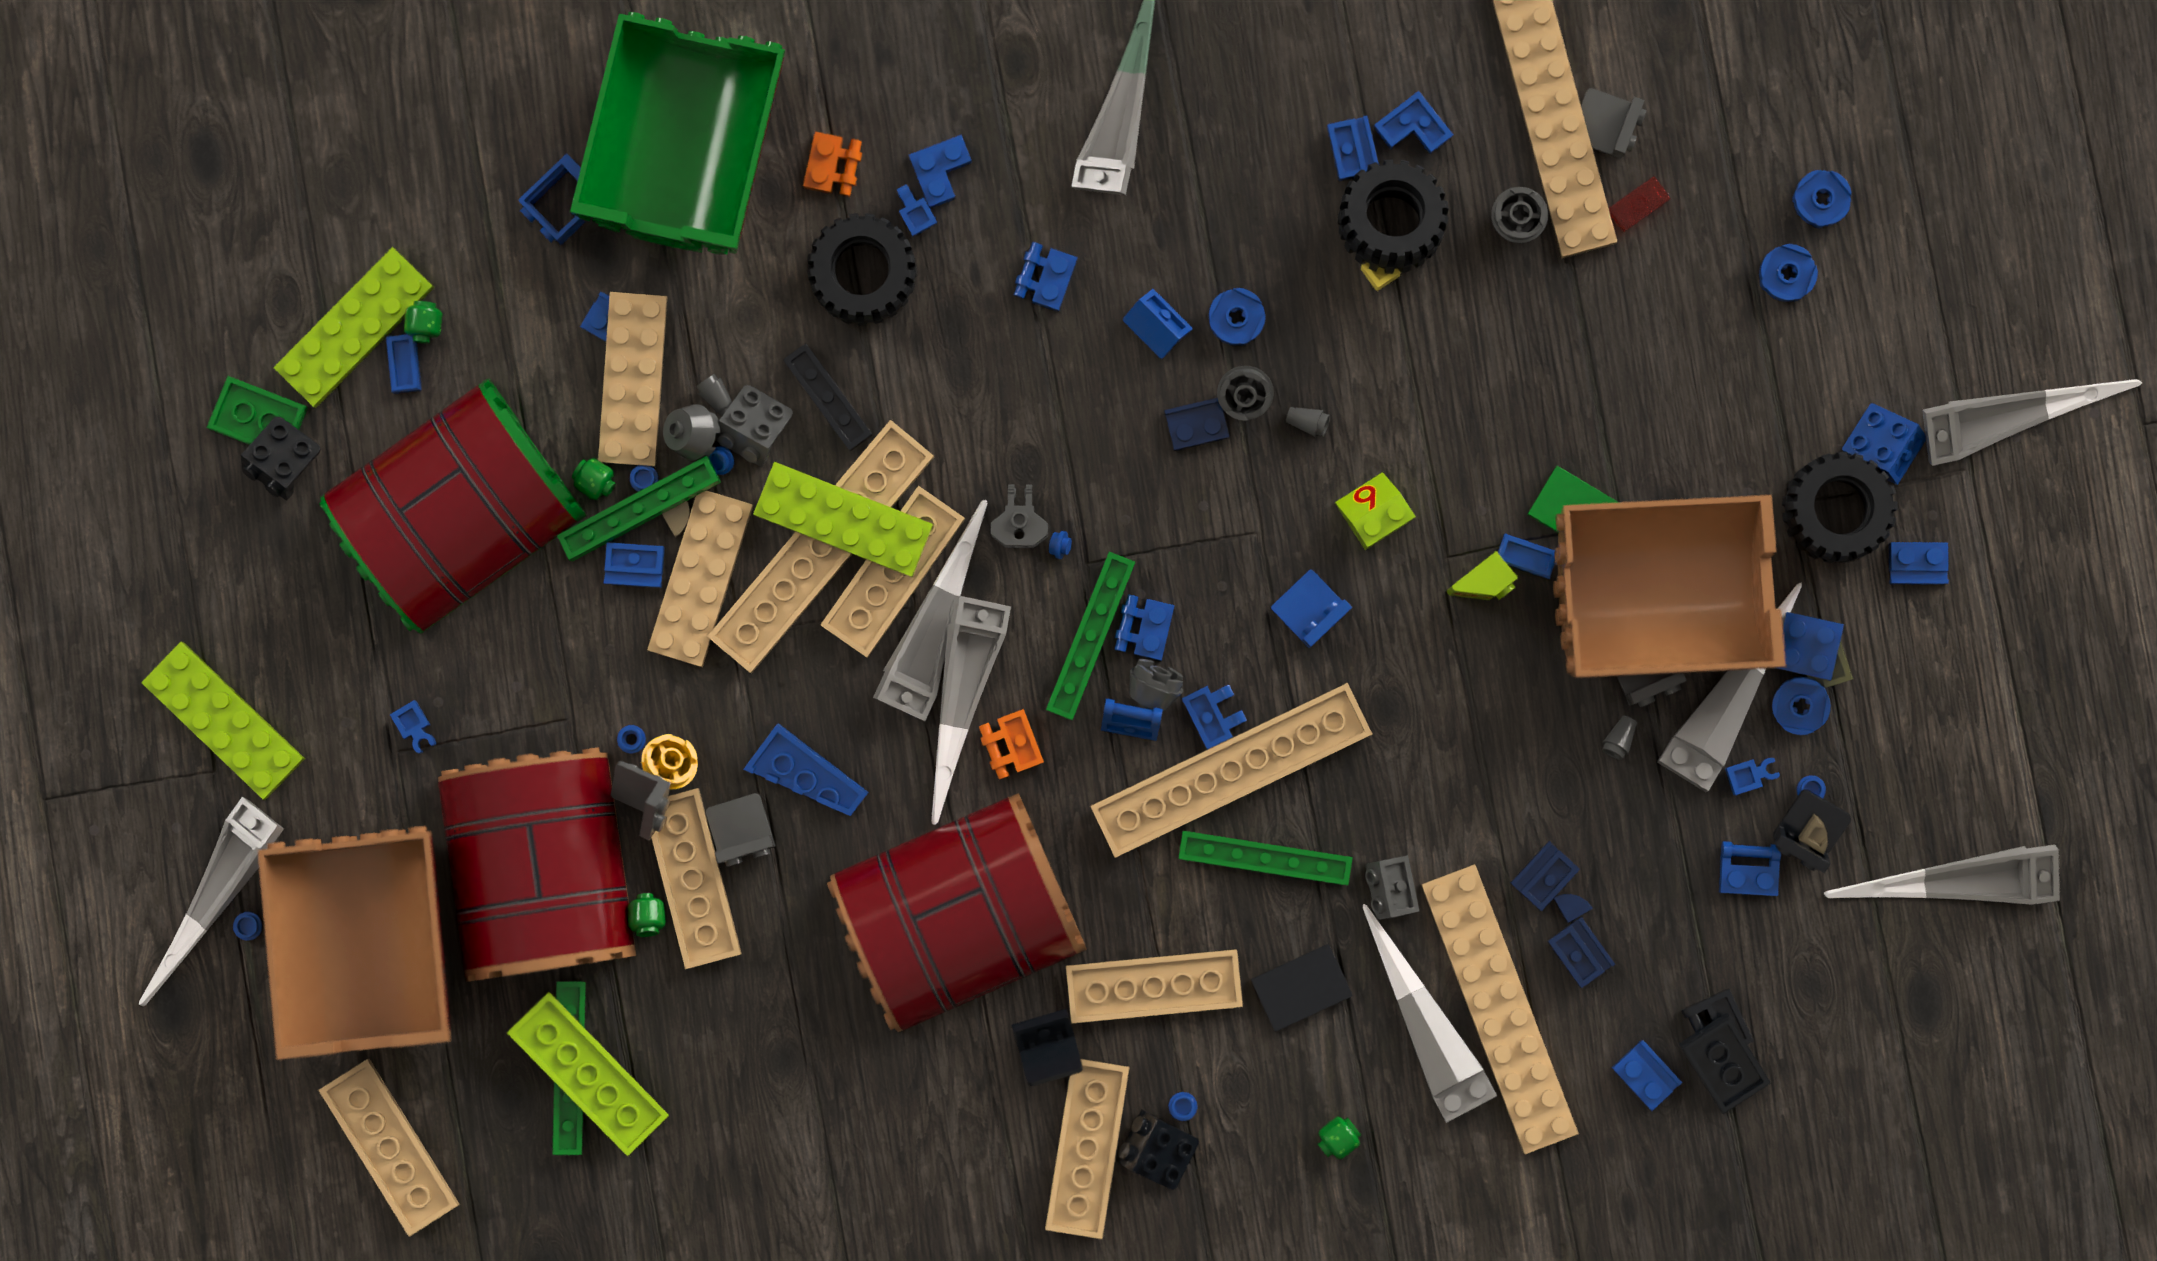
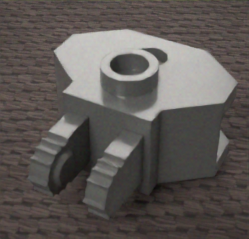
[991,484,1048,548]

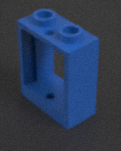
[518,153,586,245]

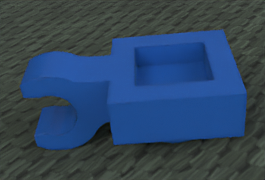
[897,184,937,237]

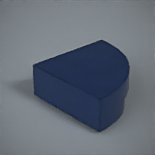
[1553,894,1593,923]

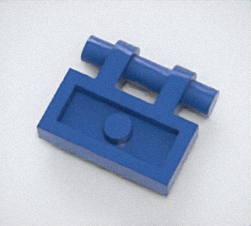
[1014,242,1077,312]
[1114,594,1175,661]

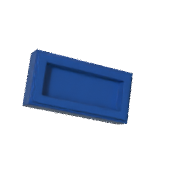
[386,335,422,394]
[1498,534,1555,579]

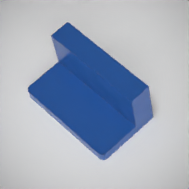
[1123,289,1193,359]

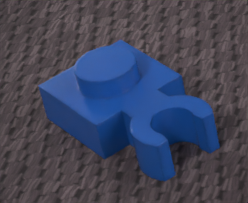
[390,700,436,754]
[1725,758,1780,795]

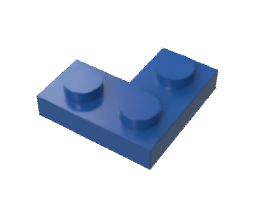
[1374,91,1453,154]
[909,135,972,208]

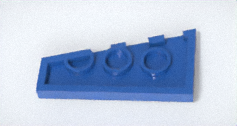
[743,724,869,816]

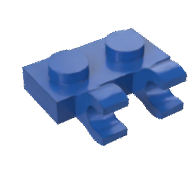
[1182,685,1247,750]

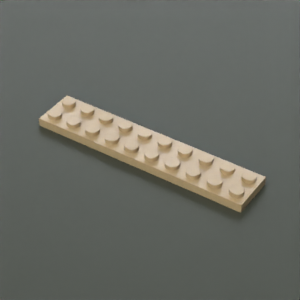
[1492,0,1617,258]
[707,420,934,674]
[1090,683,1372,858]
[1421,864,1579,1154]

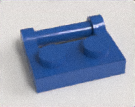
[1101,698,1163,741]
[1719,841,1781,896]

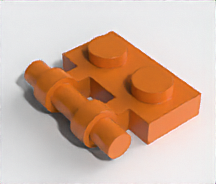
[803,132,862,197]
[979,709,1044,780]

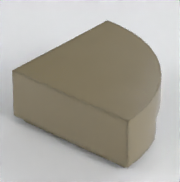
[662,501,690,537]
[1798,814,1828,854]

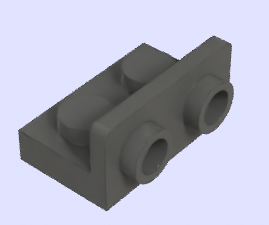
[1365,855,1420,920]

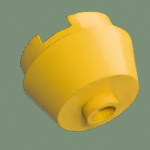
[641,734,698,789]

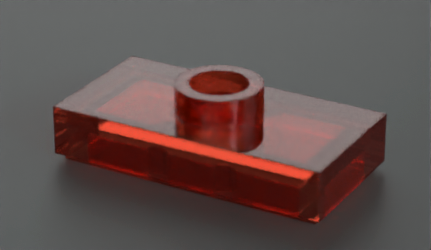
[1608,176,1671,232]

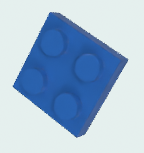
[1778,612,1844,680]

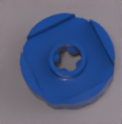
[1792,170,1851,228]
[1759,244,1818,302]
[1209,288,1265,346]
[1772,677,1831,735]

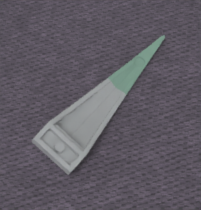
[1071,0,1155,195]

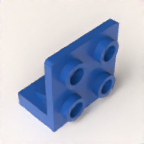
[1842,403,1926,485]
[1271,570,1352,648]

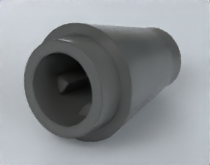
[696,374,732,417]
[1286,407,1330,437]
[1602,716,1637,760]

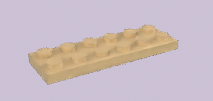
[598,292,668,466]
[821,486,965,658]
[647,490,753,667]
[652,788,742,969]
[1066,949,1243,1023]
[319,1059,460,1236]
[1045,1059,1129,1239]

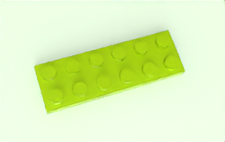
[273,247,434,408]
[753,462,933,577]
[141,642,305,800]
[506,992,669,1156]

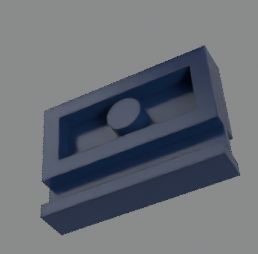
[1165,398,1229,451]
[1510,841,1580,911]
[1547,917,1615,988]

